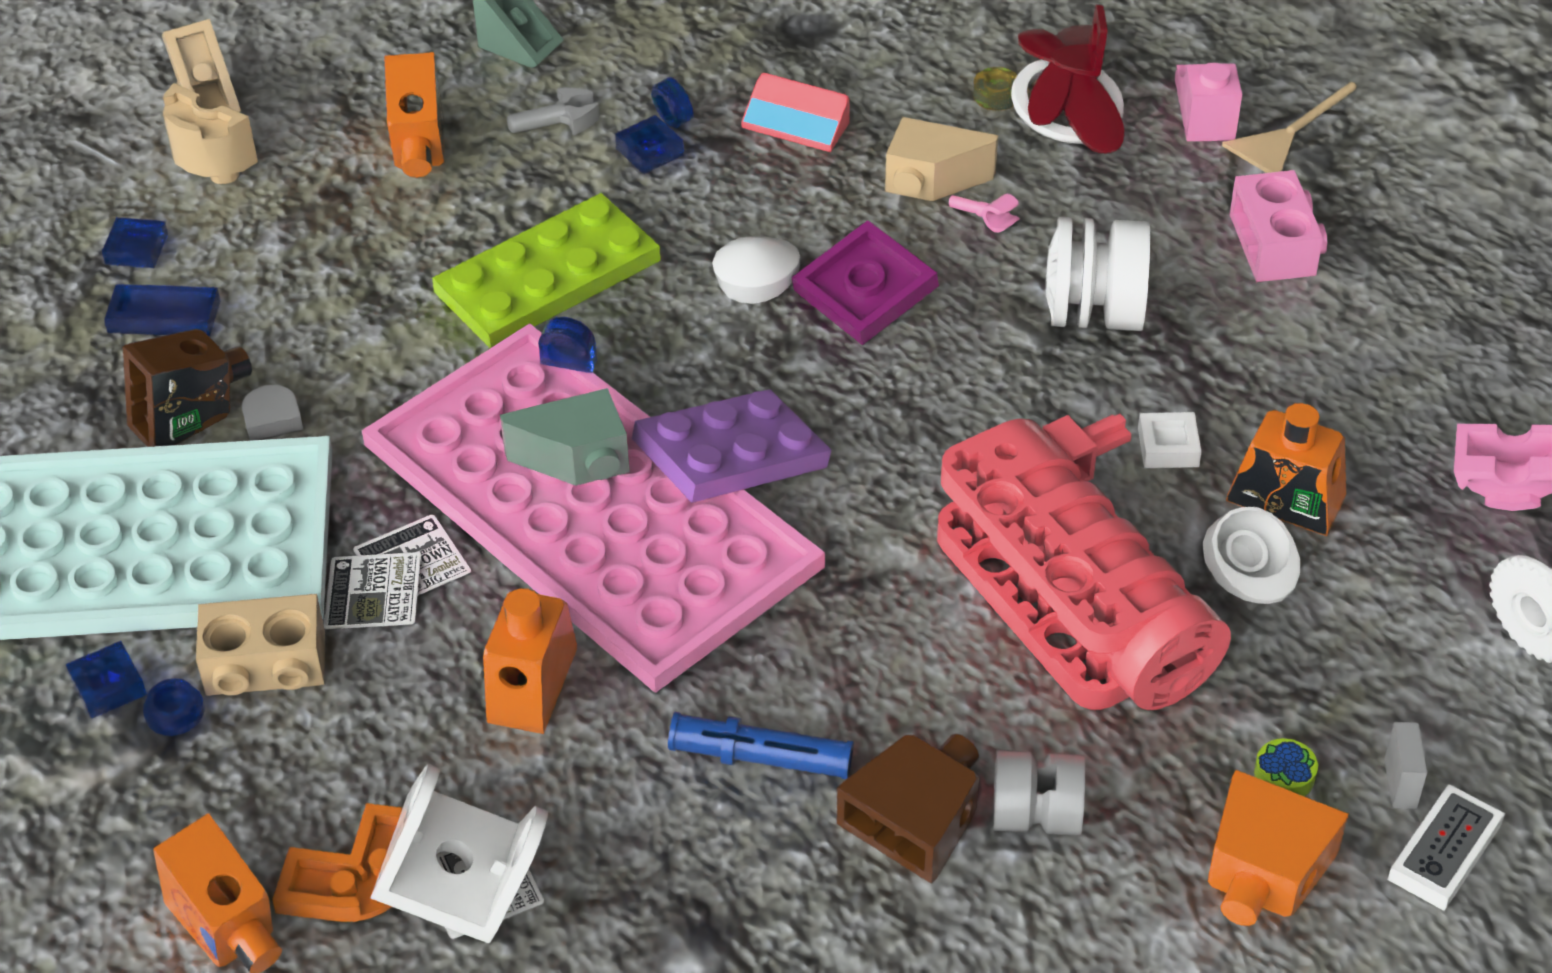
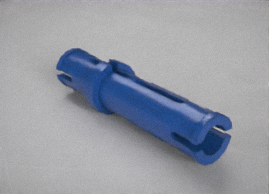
[668,712,854,780]

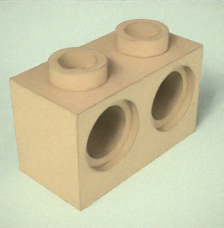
[196,594,325,696]

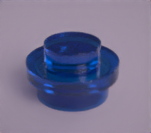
[143,678,205,736]

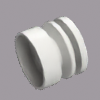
[1045,217,1150,331]

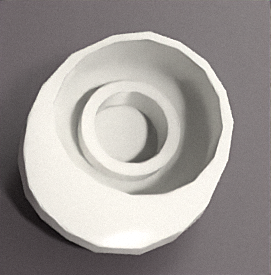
[712,237,800,304]
[1203,507,1301,604]

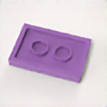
[632,389,832,503]

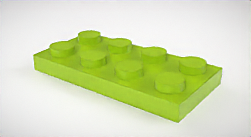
[432,193,661,348]

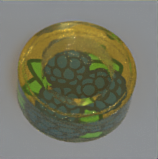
[973,67,1018,111]

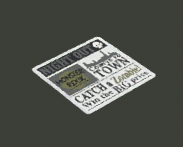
[353,515,471,596]
[324,552,421,629]

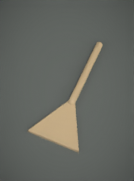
[1221,82,1357,173]

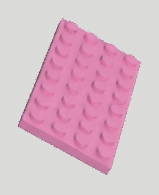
[362,323,825,693]

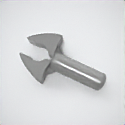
[507,87,600,135]

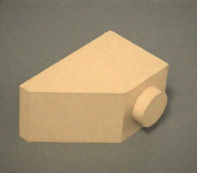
[885,117,998,201]

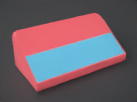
[742,73,850,152]

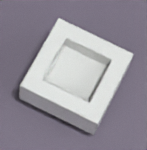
[1138,412,1201,468]

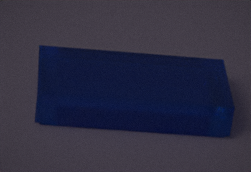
[104,284,221,337]

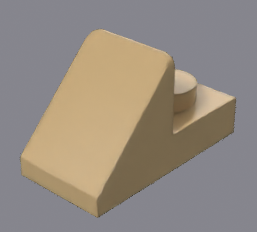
[162,19,241,112]

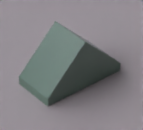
[473,0,564,68]

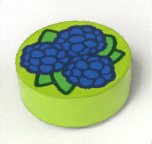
[1254,738,1318,796]

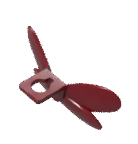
[1018,5,1125,154]

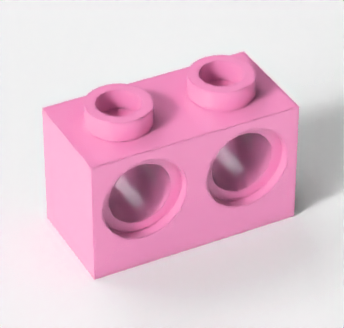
[1229,170,1327,282]

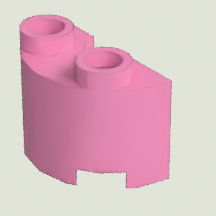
[1454,424,1552,511]

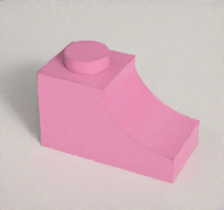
[1175,63,1242,142]

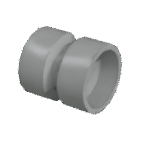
[993,750,1085,836]

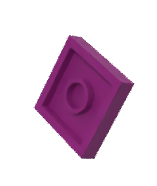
[792,220,939,345]

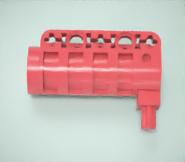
[937,414,1231,710]

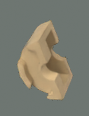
[163,83,258,184]

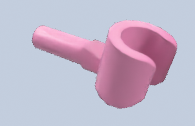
[949,194,1020,233]

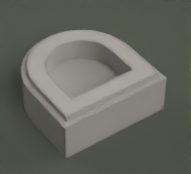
[242,385,303,441]

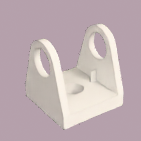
[370,764,548,944]

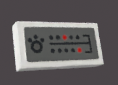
[1388,784,1505,911]

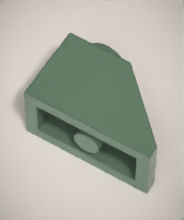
[500,388,630,486]

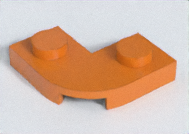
[272,803,403,922]

